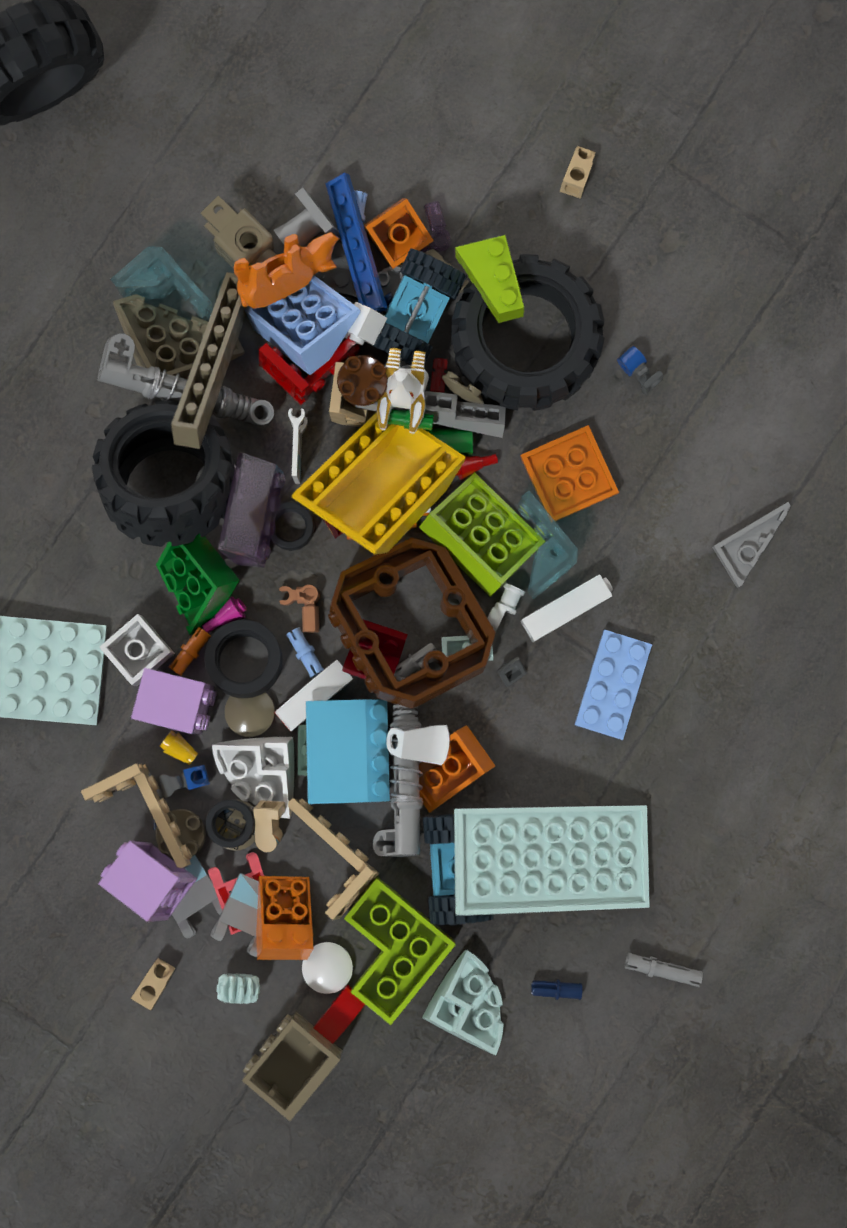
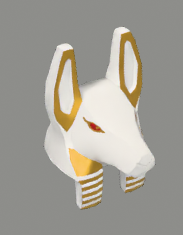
[377,348,429,434]

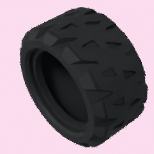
[92,400,237,547]

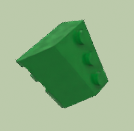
[156,534,240,635]

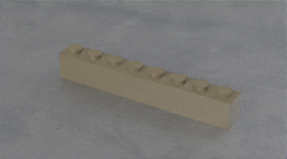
[171,272,248,449]

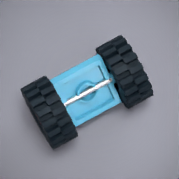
[366,248,467,365]
[423,814,494,925]

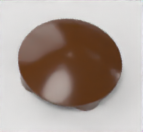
[337,355,388,406]

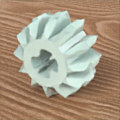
[216,973,260,1004]

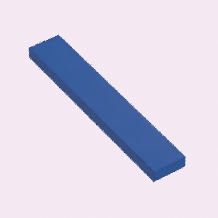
[326,173,388,313]

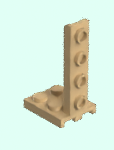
[81,763,192,868]
[288,798,380,920]

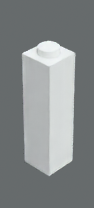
[520,574,613,642]

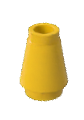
[159,730,198,765]

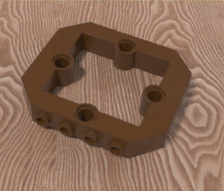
[328,538,496,709]

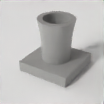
[274,188,340,247]

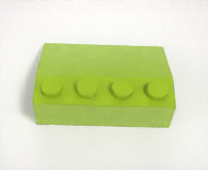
[419,473,545,597]

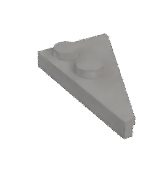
[712,502,790,588]

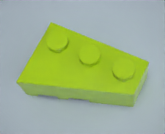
[455,235,524,323]

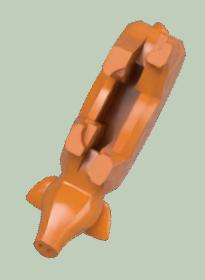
[234,232,339,309]

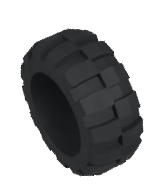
[0,0,104,126]

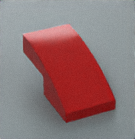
[313,985,365,1044]

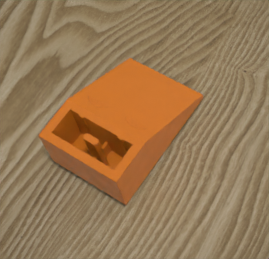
[256,876,313,960]

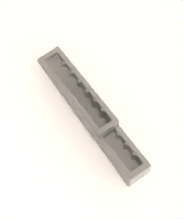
[355,391,506,438]

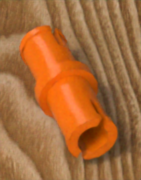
[168,627,211,676]

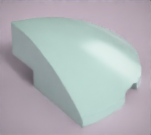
[422,950,504,1055]

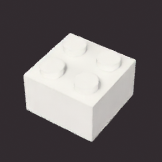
[99,614,175,686]

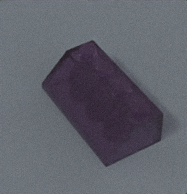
[218,453,285,568]

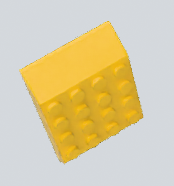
[292,412,466,554]

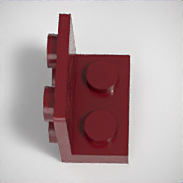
[342,619,408,679]

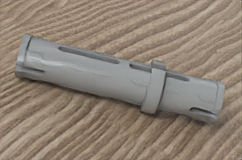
[625,952,703,987]

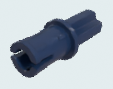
[531,979,582,1000]

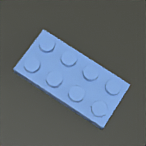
[574,629,652,740]

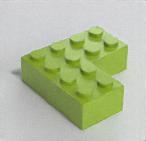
[344,876,456,1025]

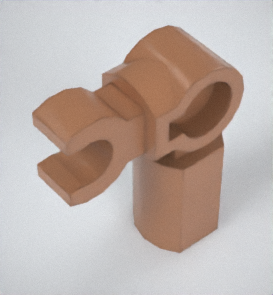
[279,585,320,633]

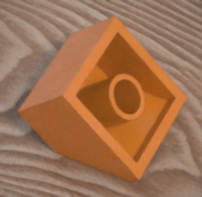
[364,198,434,269]

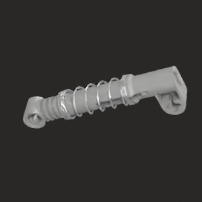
[98,334,274,425]
[373,676,423,857]

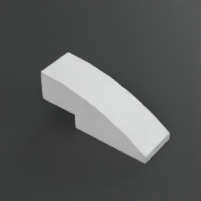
[275,660,353,731]

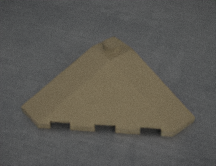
[113,294,245,379]

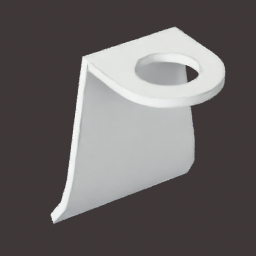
[386,725,450,765]

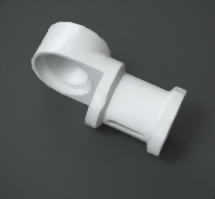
[487,583,525,632]

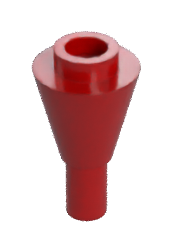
[456,454,498,480]

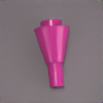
[202,597,247,633]

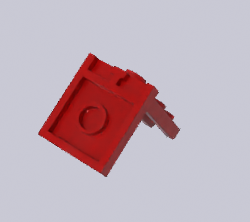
[259,336,365,406]

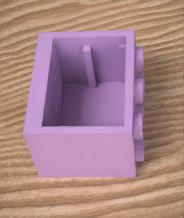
[131,668,217,734]
[99,841,198,922]

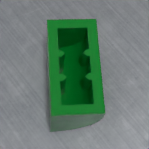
[424,427,473,456]

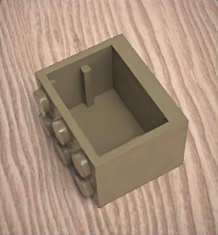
[242,1011,343,1121]

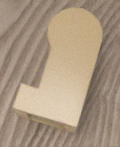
[560,146,596,199]
[254,800,285,852]
[131,958,176,1010]

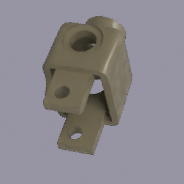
[201,196,276,269]

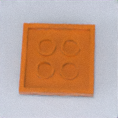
[520,425,619,524]

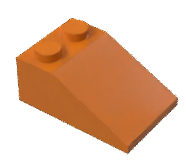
[419,725,495,813]

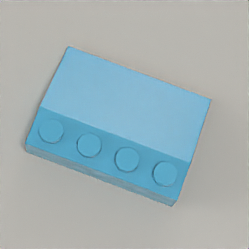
[306,699,390,804]

